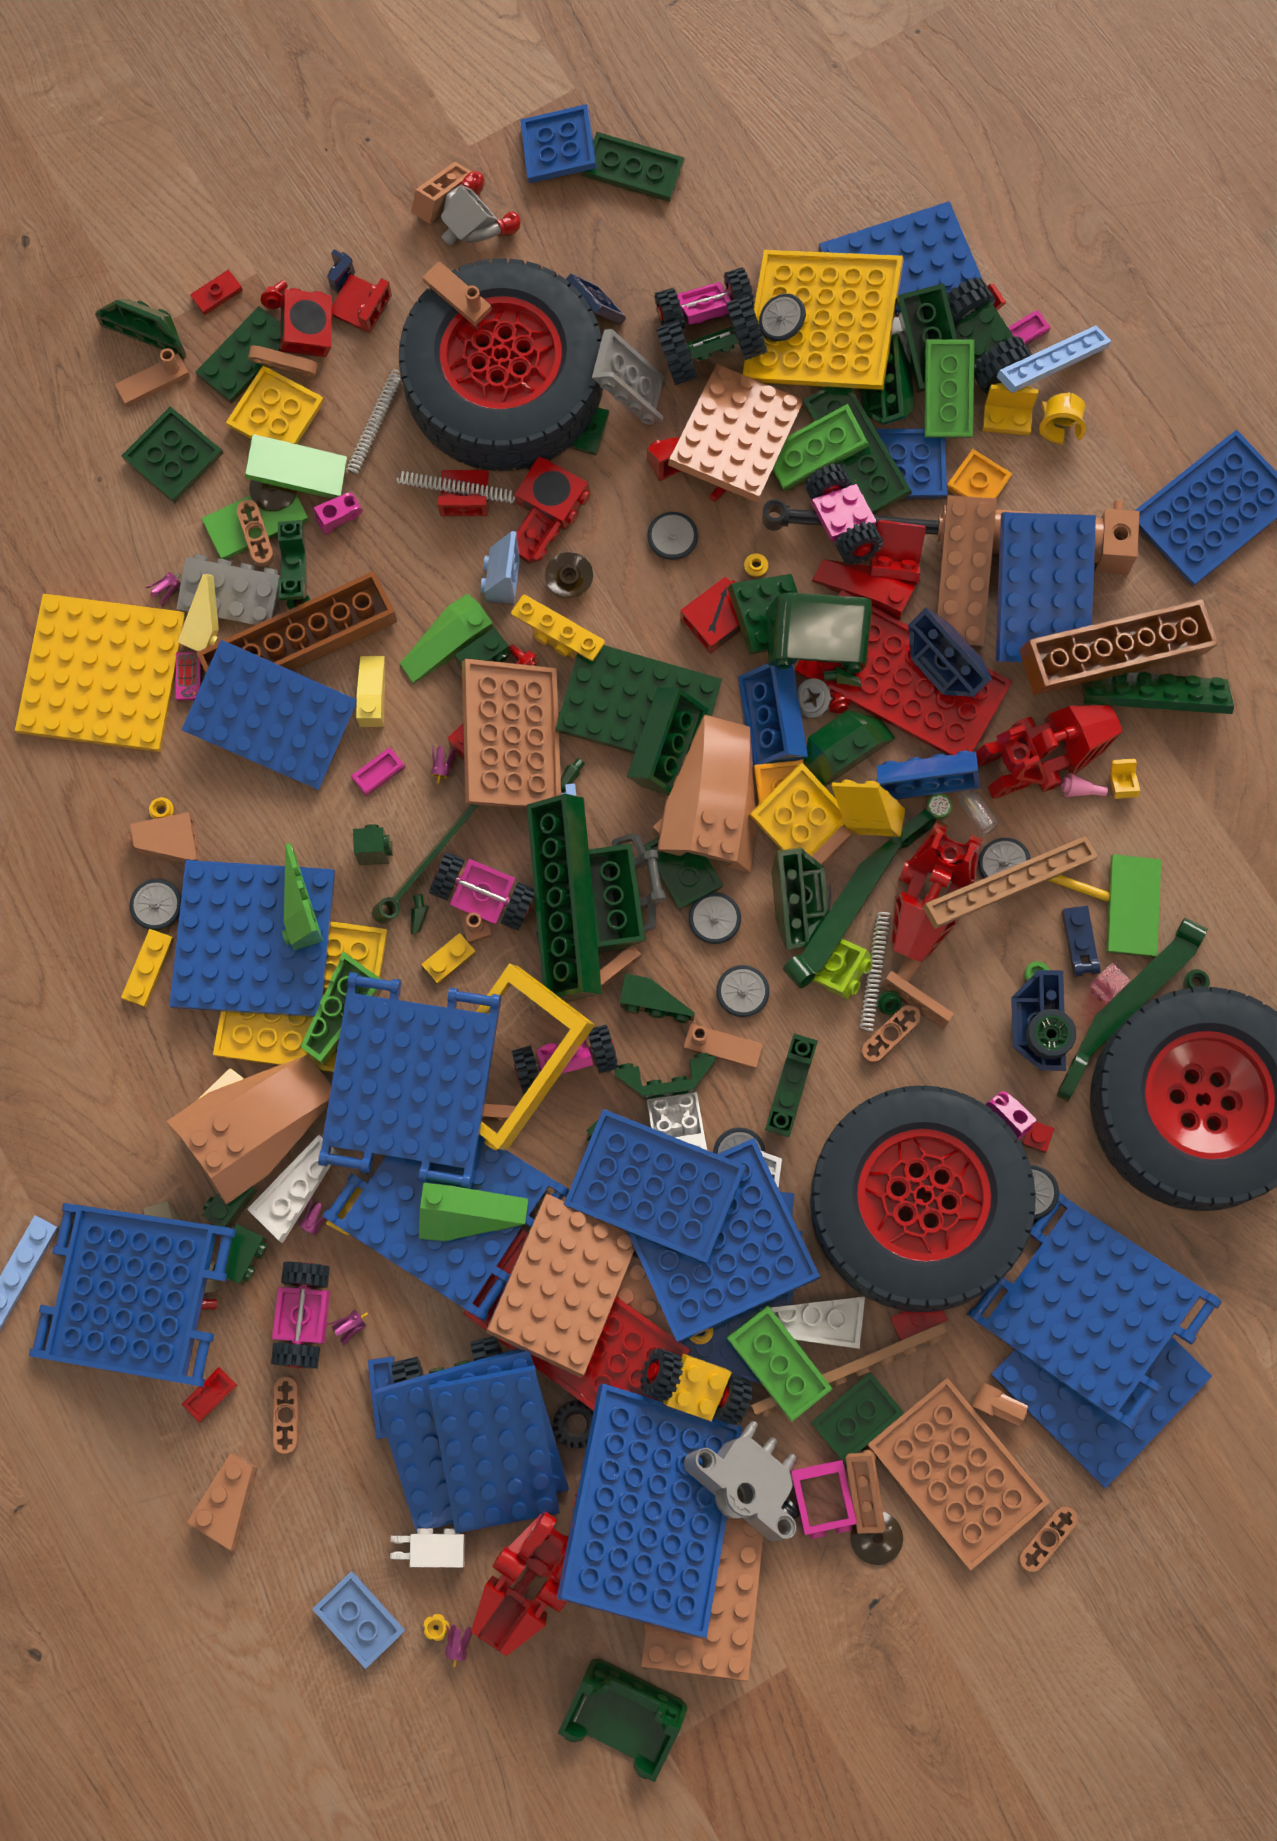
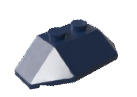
[908,607,992,697]
[1011,970,1066,1071]

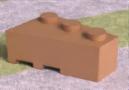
[187,1453,257,1551]

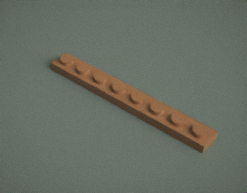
[922,836,1098,929]
[751,1323,947,1418]

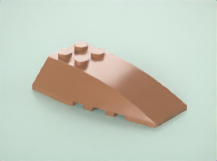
[657,715,758,873]
[166,1055,331,1205]

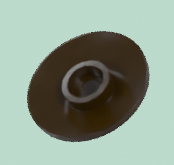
[249,480,297,511]
[545,552,593,598]
[850,1512,903,1565]

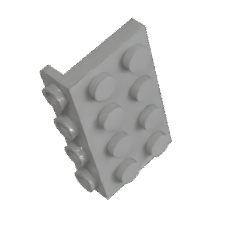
[592,329,665,425]
[176,554,281,625]

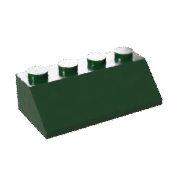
[896,283,958,393]
[627,687,709,796]
[589,844,645,953]

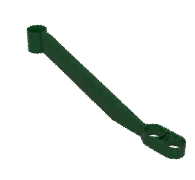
[372,804,479,924]
[783,809,937,989]
[1056,918,1208,1102]

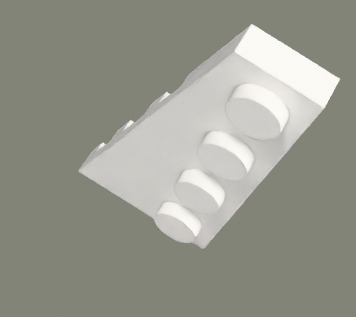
[247,1135,338,1244]
[760,1297,865,1349]

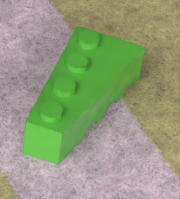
[300,951,383,1066]

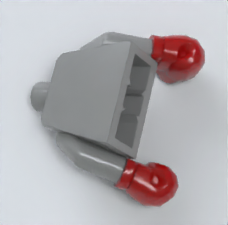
[441,171,521,246]

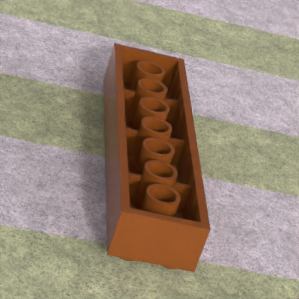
[196,571,397,673]
[1019,599,1218,696]

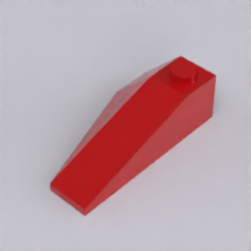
[647,437,682,481]
[812,559,920,620]

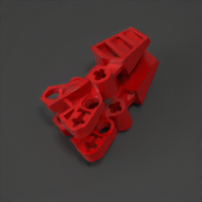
[975,705,1123,799]
[891,821,983,962]
[471,1512,569,1656]

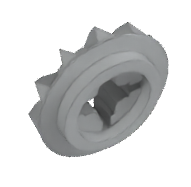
[797,678,832,718]

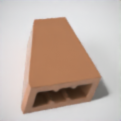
[128,812,200,864]

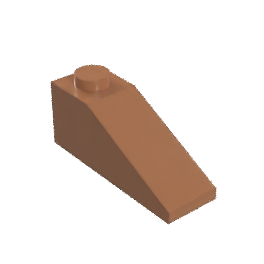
[411,162,472,224]

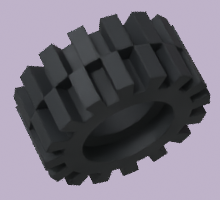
[553,1400,593,1448]

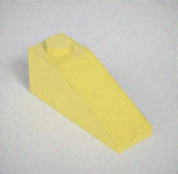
[177,574,219,651]
[356,656,385,727]

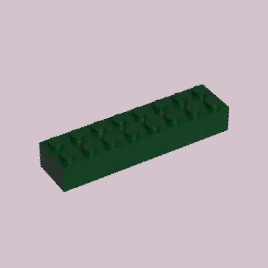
[527,794,602,1002]

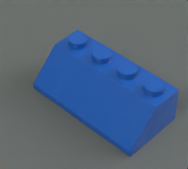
[738,663,808,766]
[877,751,981,799]

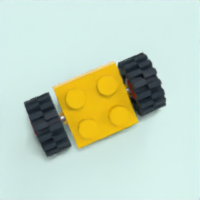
[640,1348,752,1425]

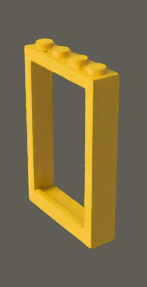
[476,963,595,1151]

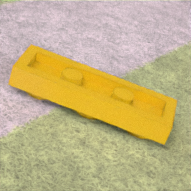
[121,929,174,1008]

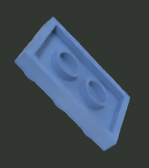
[312,1571,406,1669]

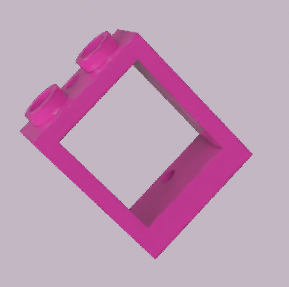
[790,1460,857,1539]

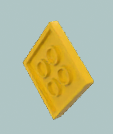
[226,365,325,444]
[749,763,844,856]

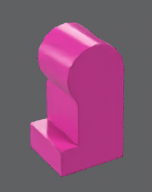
[314,493,363,535]
[986,1091,1037,1140]

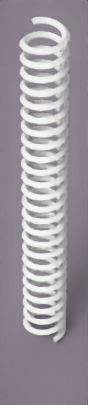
[345,369,402,474]
[396,471,515,504]
[859,912,891,1032]

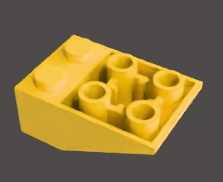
[832,780,905,837]

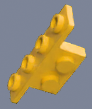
[511,595,605,661]

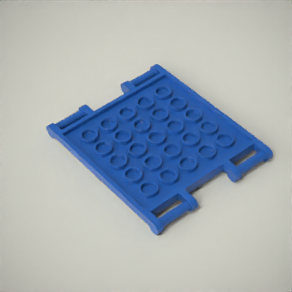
[318,972,501,1189]
[322,1135,569,1322]
[966,1192,1222,1431]
[29,1203,236,1387]

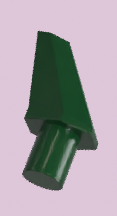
[824,666,862,687]
[561,758,585,793]
[411,894,429,934]

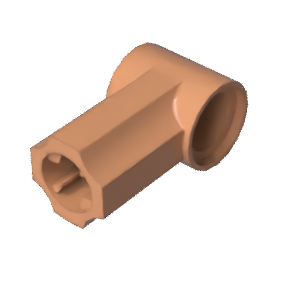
[971,1383,1028,1427]

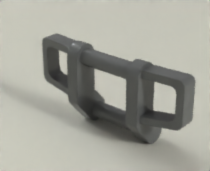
[612,833,666,933]

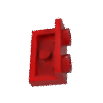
[516,507,561,564]

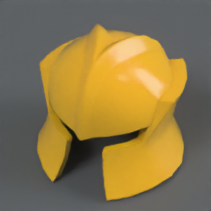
[1039,392,1087,445]

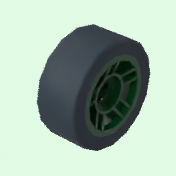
[1026,1009,1076,1060]

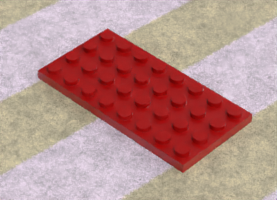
[794,590,1013,756]
[463,1229,691,1411]

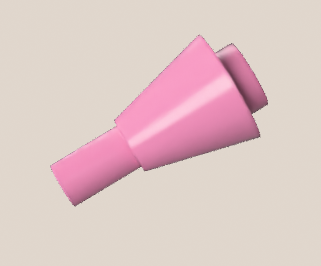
[1061,773,1108,797]

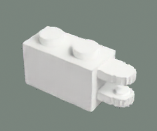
[390,1528,466,1567]

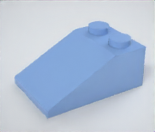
[481,531,520,604]

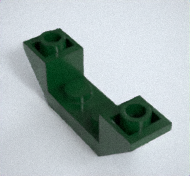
[278,520,307,601]
[765,1033,818,1137]
[614,1053,715,1100]

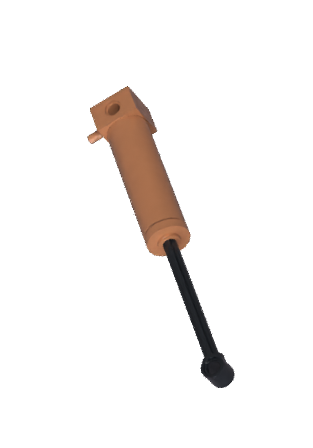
[762,499,1139,575]

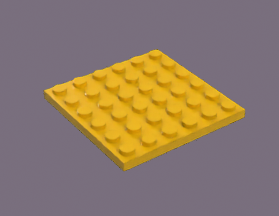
[743,250,904,390]
[15,594,187,752]
[213,921,388,1073]

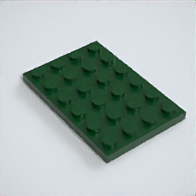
[555,645,722,754]

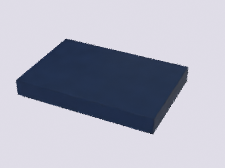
[566,273,626,324]

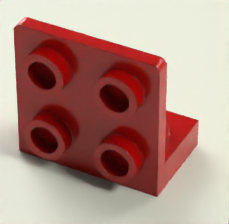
[332,274,392,334]
[438,470,489,516]
[870,520,926,582]

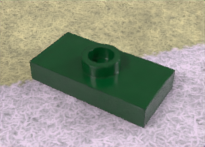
[573,407,609,456]

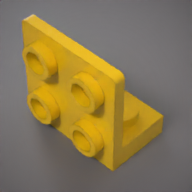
[982,383,1038,436]

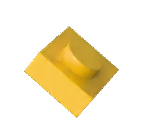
[1109,759,1140,799]

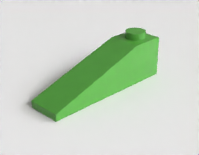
[400,594,493,684]
[282,843,323,950]
[419,1183,529,1242]

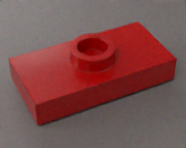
[190,269,243,316]
[890,1310,948,1341]
[181,1367,238,1423]

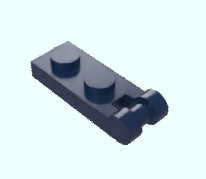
[1062,906,1101,977]

